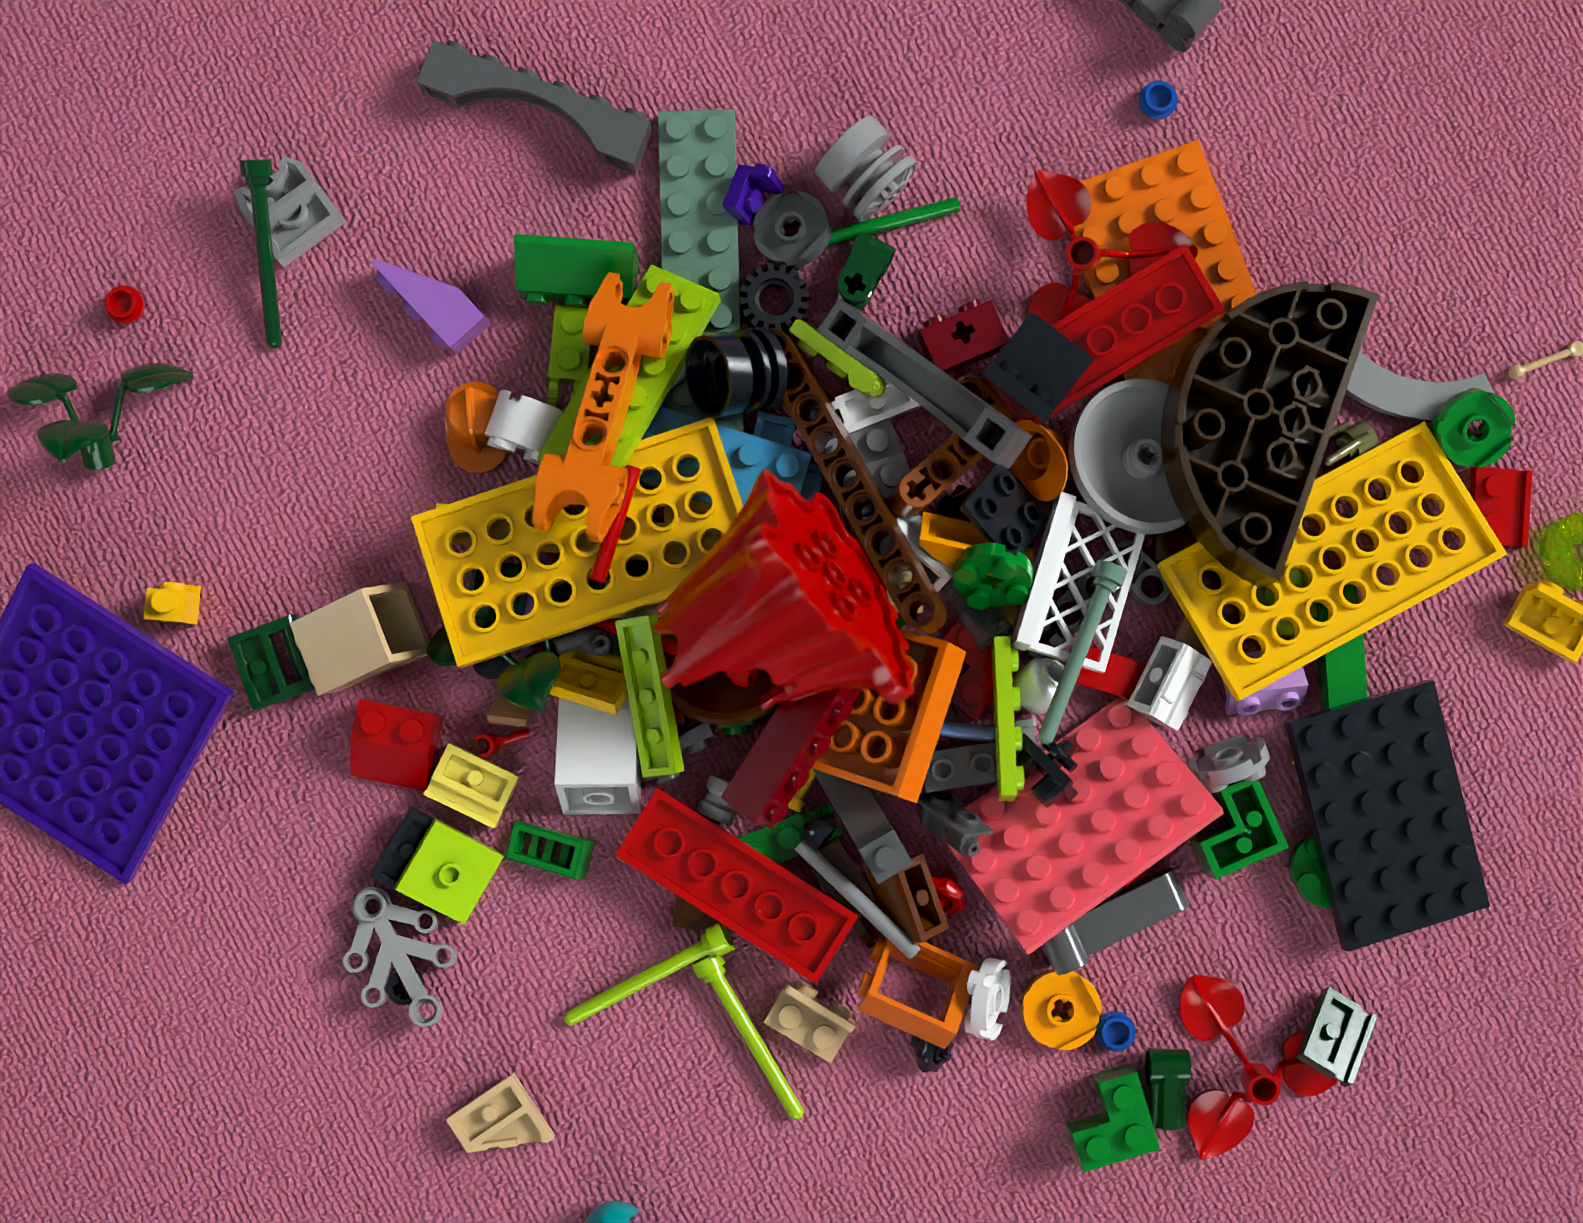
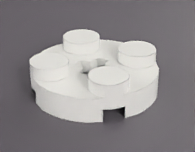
[964,958,1011,1040]

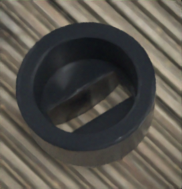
[803,816,837,851]

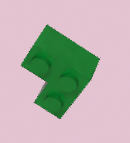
[1190,779,1289,879]
[1065,1063,1160,1172]

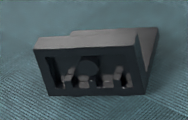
[982,313,1093,422]

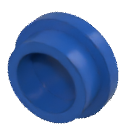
[1138,81,1178,120]
[1096,1011,1136,1052]

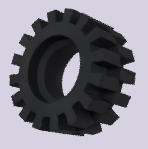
[739,263,809,335]

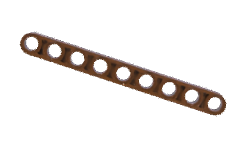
[769,328,947,633]

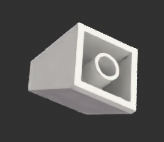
[555,696,641,815]

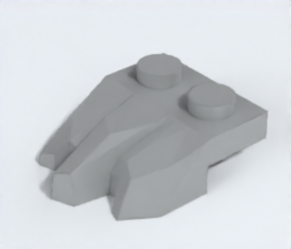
[234,156,346,267]

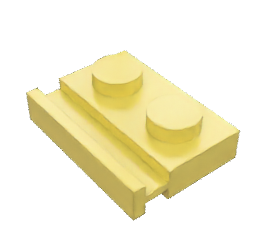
[423,743,521,828]

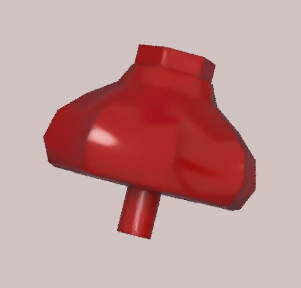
[932,872,967,915]

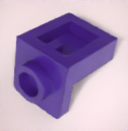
[722,163,786,226]

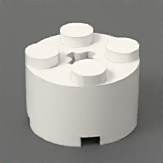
[484,390,564,465]

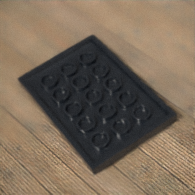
[1284,680,1490,952]

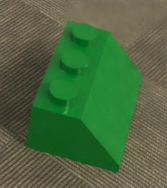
[514,234,639,308]

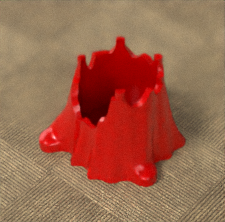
[653,469,914,710]

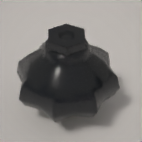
[910,1035,954,1072]

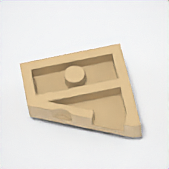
[446,1072,555,1153]

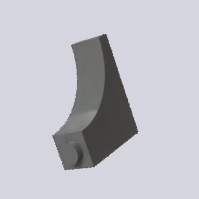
[812,769,913,884]

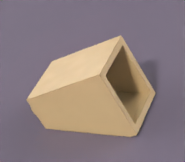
[289,581,430,696]

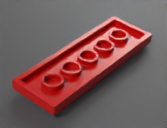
[981,243,1226,424]
[615,787,859,984]

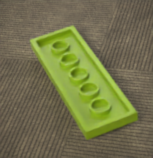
[537,264,721,468]

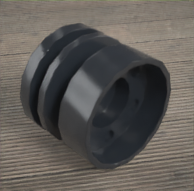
[686,326,787,418]

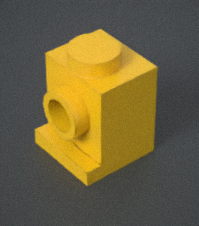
[144,581,201,625]

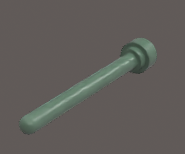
[1038,560,1128,744]

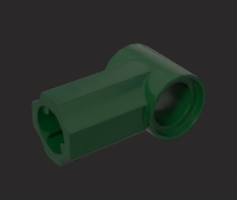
[1145,1048,1191,1130]

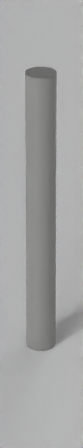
[795,839,921,960]

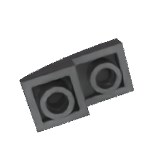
[645,723,715,785]

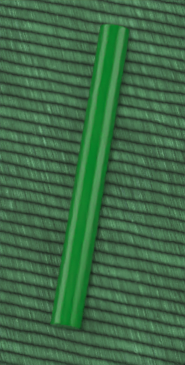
[827,197,960,246]

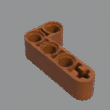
[888,375,1014,519]

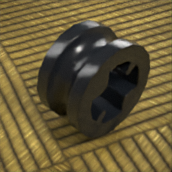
[387,969,425,1005]

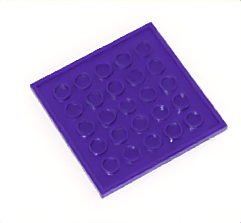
[0,563,234,885]

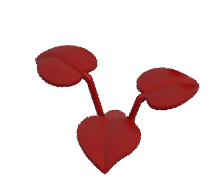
[1027,169,1198,325]
[1179,974,1338,1160]

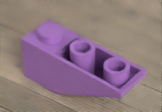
[372,259,490,355]

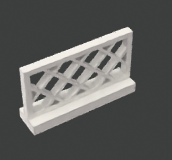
[1011,492,1145,674]

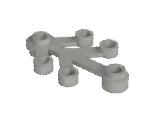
[343,887,457,1027]

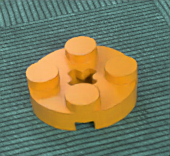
[1021,970,1102,1050]

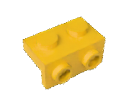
[1503,580,1583,663]

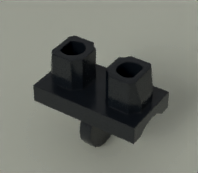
[1016,733,1078,808]

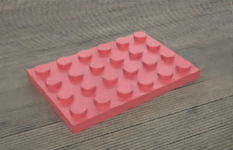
[942,697,1224,955]

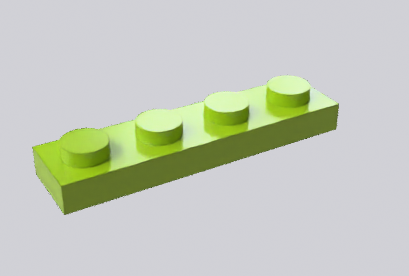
[615,614,684,778]
[991,636,1024,801]

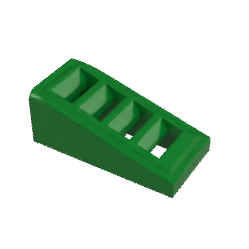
[505,820,595,880]

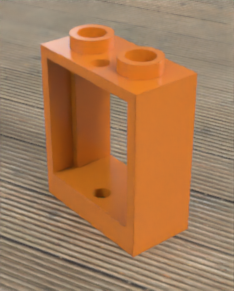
[857,933,979,1049]

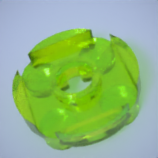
[1539,513,1583,590]

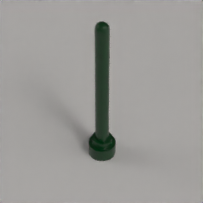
[239,159,282,349]

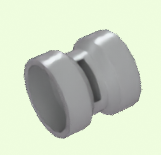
[696,774,737,825]

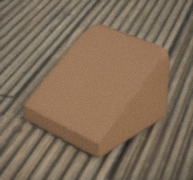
[487,694,533,727]

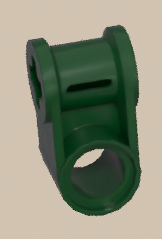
[837,231,896,310]

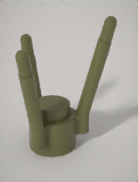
[1324,420,1378,465]

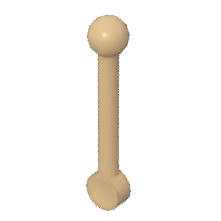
[1508,341,1583,379]

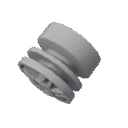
[815,115,918,222]

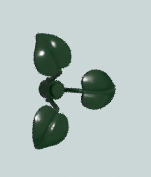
[7,363,194,470]
[426,582,597,712]

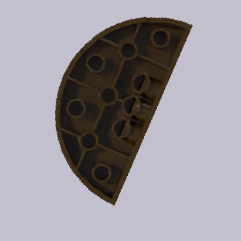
[1161,282,1379,588]

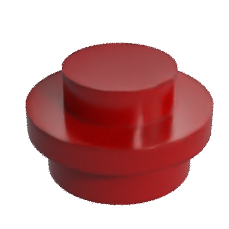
[105,285,145,324]

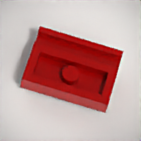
[1470,466,1533,549]

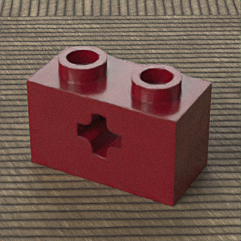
[917,299,1009,374]

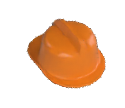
[444,381,506,474]
[1009,420,1068,502]

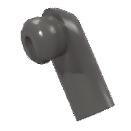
[552,626,611,656]

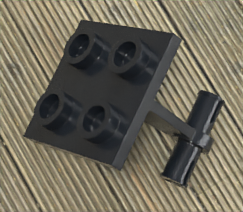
[935,463,1048,556]

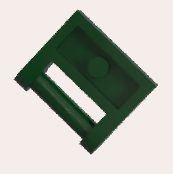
[227,614,315,711]

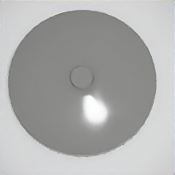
[1068,379,1186,534]

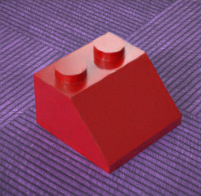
[350,699,445,792]

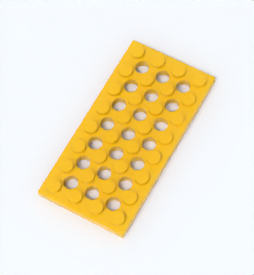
[411,417,743,669]
[1157,422,1507,703]

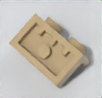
[763,980,856,1064]

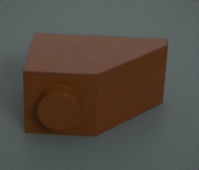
[866,853,949,943]

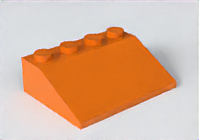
[812,629,966,803]

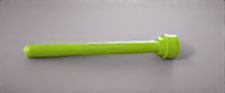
[564,922,735,1026]
[691,954,804,1120]

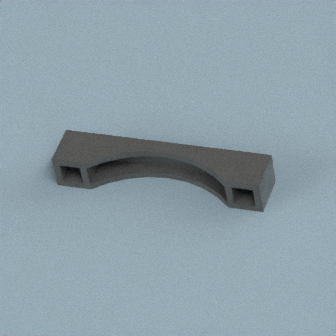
[417,40,653,175]
[817,299,1032,469]

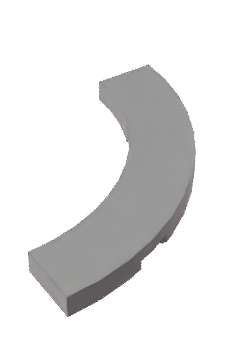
[1345,352,1494,422]

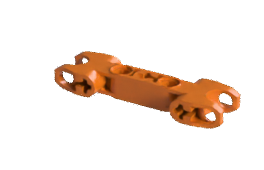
[532,272,675,543]

